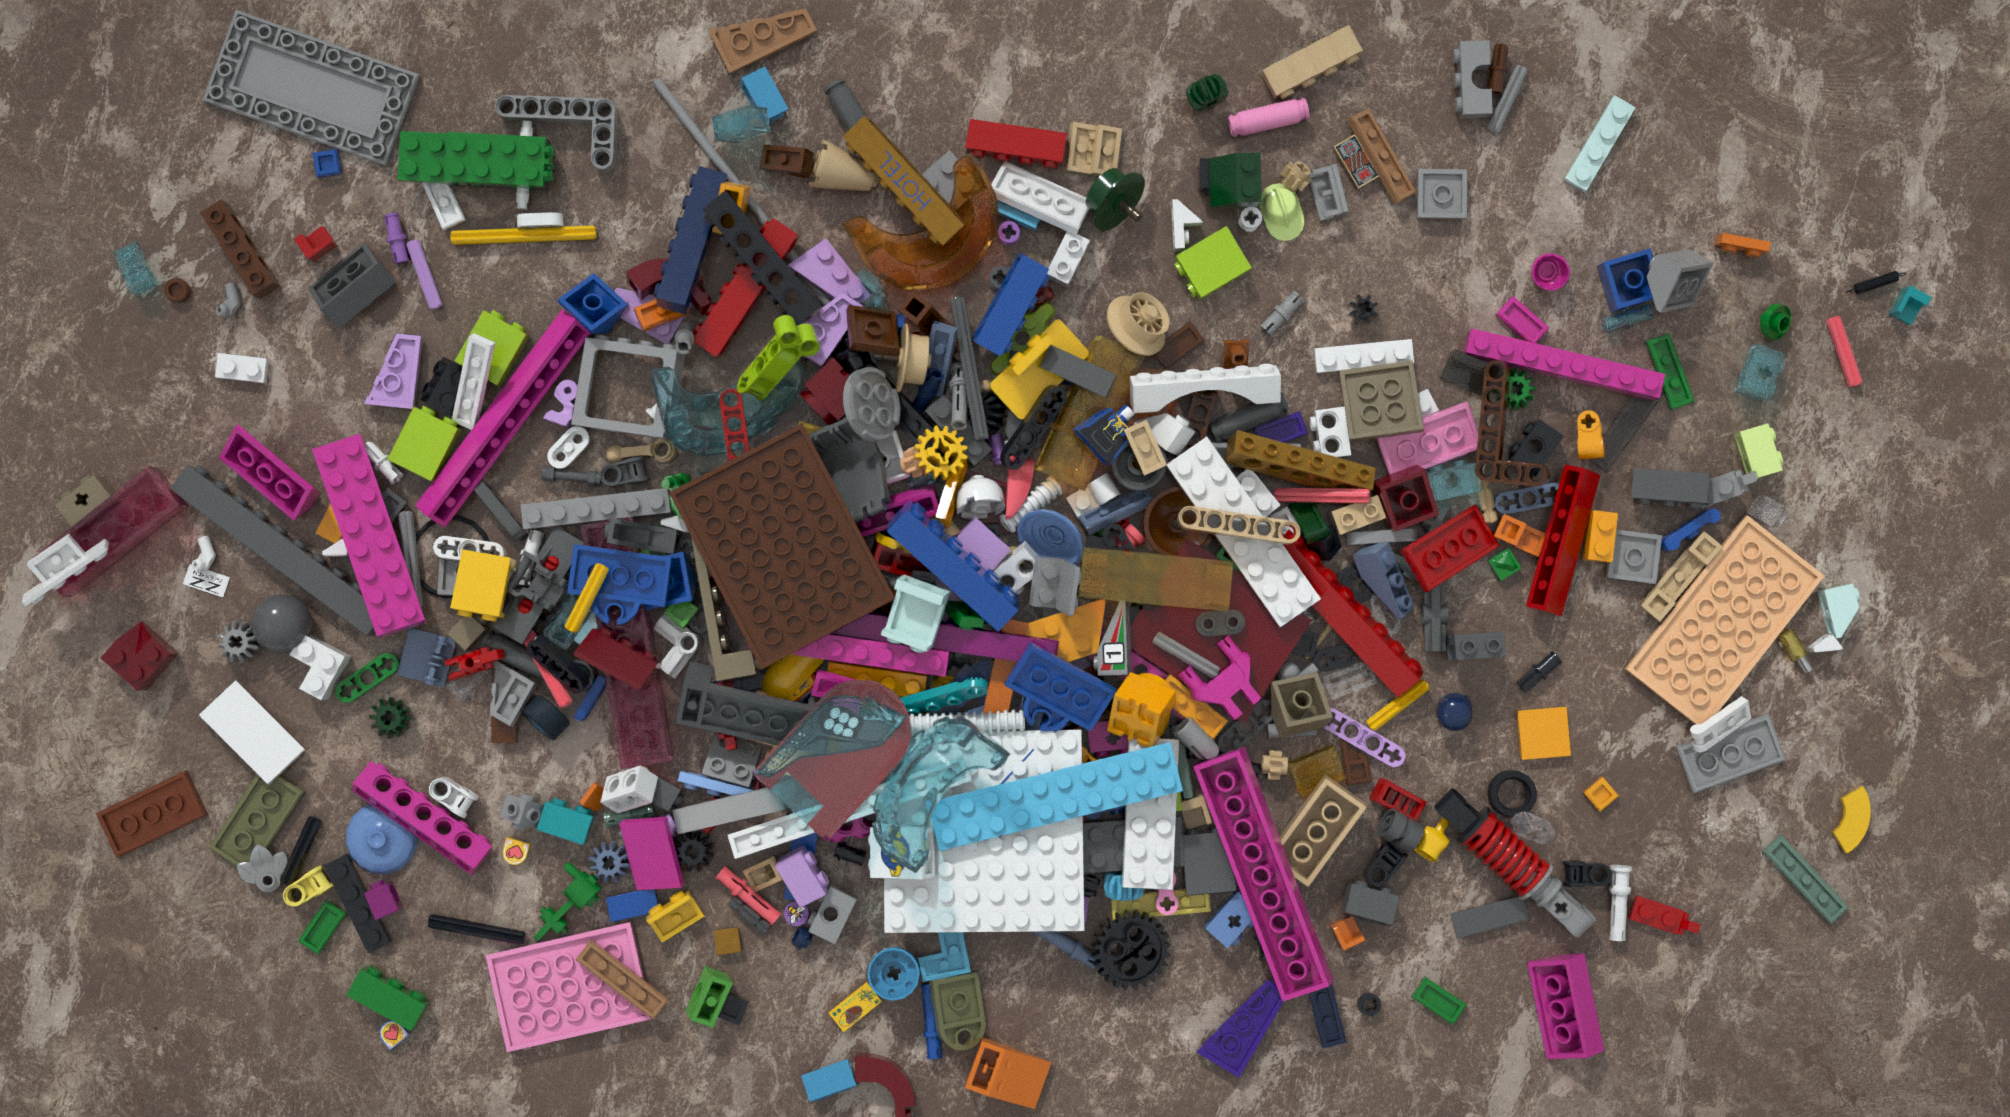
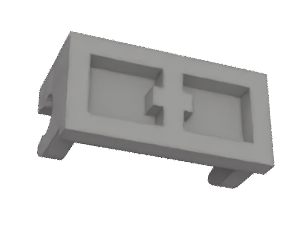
[1308,164,1349,221]

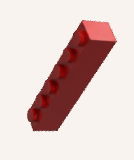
[693,218,801,358]
[1526,465,1601,617]

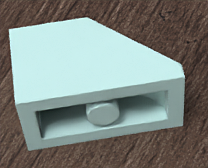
[1817,584,1860,639]

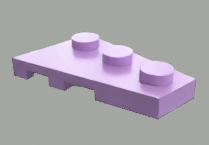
[788,239,871,304]
[614,288,693,344]
[801,293,863,367]
[364,334,423,410]

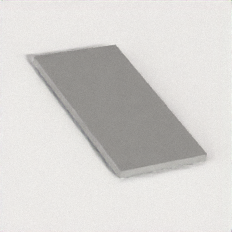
[202,10,421,167]

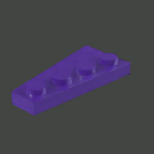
[1196,979,1284,1077]

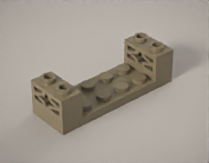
[691,536,764,682]

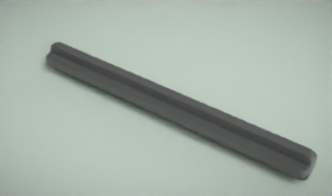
[950,297,989,440]

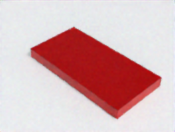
[1400,504,1500,593]

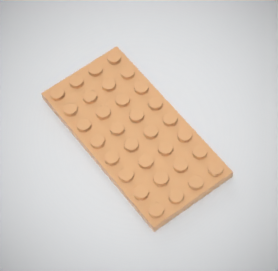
[1625,515,1824,725]

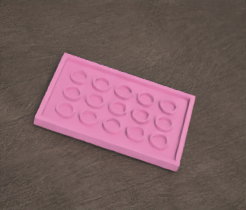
[486,922,651,1052]

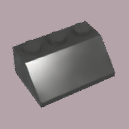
[308,242,396,328]

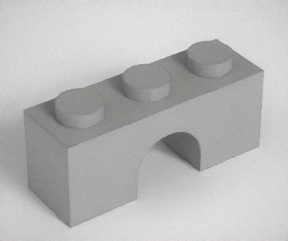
[1452,40,1493,119]

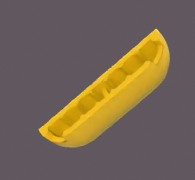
[762,654,825,700]

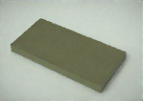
[208,774,306,866]

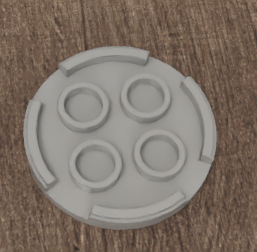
[843,367,900,442]

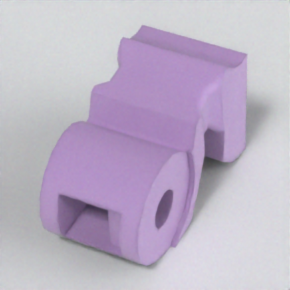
[543,380,578,428]

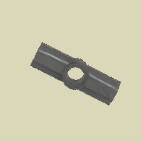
[1420,582,1448,651]

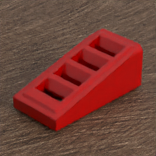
[1369,778,1427,822]

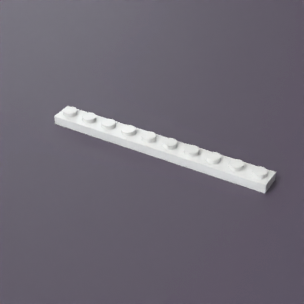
[728,757,973,859]

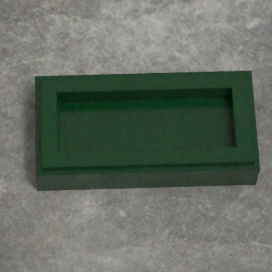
[1288,502,1331,544]

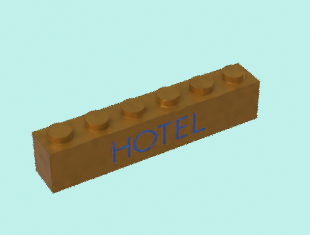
[843,116,968,245]

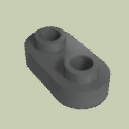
[1195,610,1245,636]

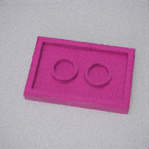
[619,817,684,890]

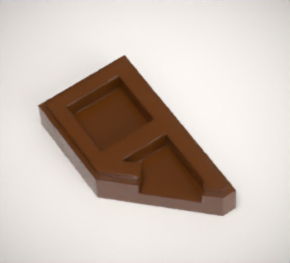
[1339,740,1372,786]

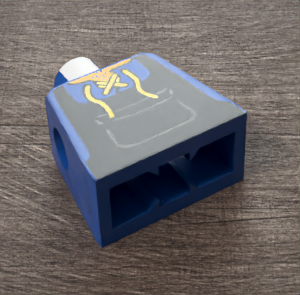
[1073,405,1135,465]

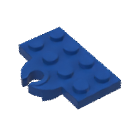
[567,544,673,625]
[1005,642,1117,733]

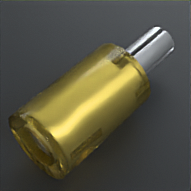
[1777,627,1812,673]

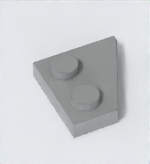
[490,661,537,727]

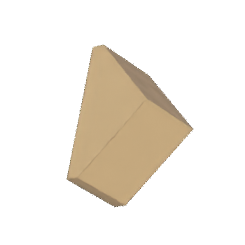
[743,853,783,892]

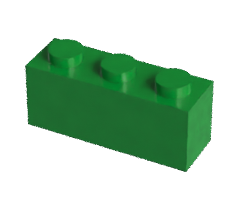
[346,966,430,1031]

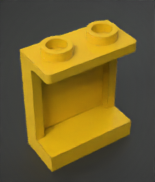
[450,549,516,622]

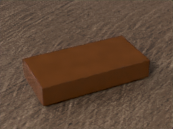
[1154,321,1205,370]

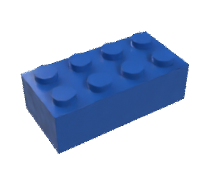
[972,253,1050,356]

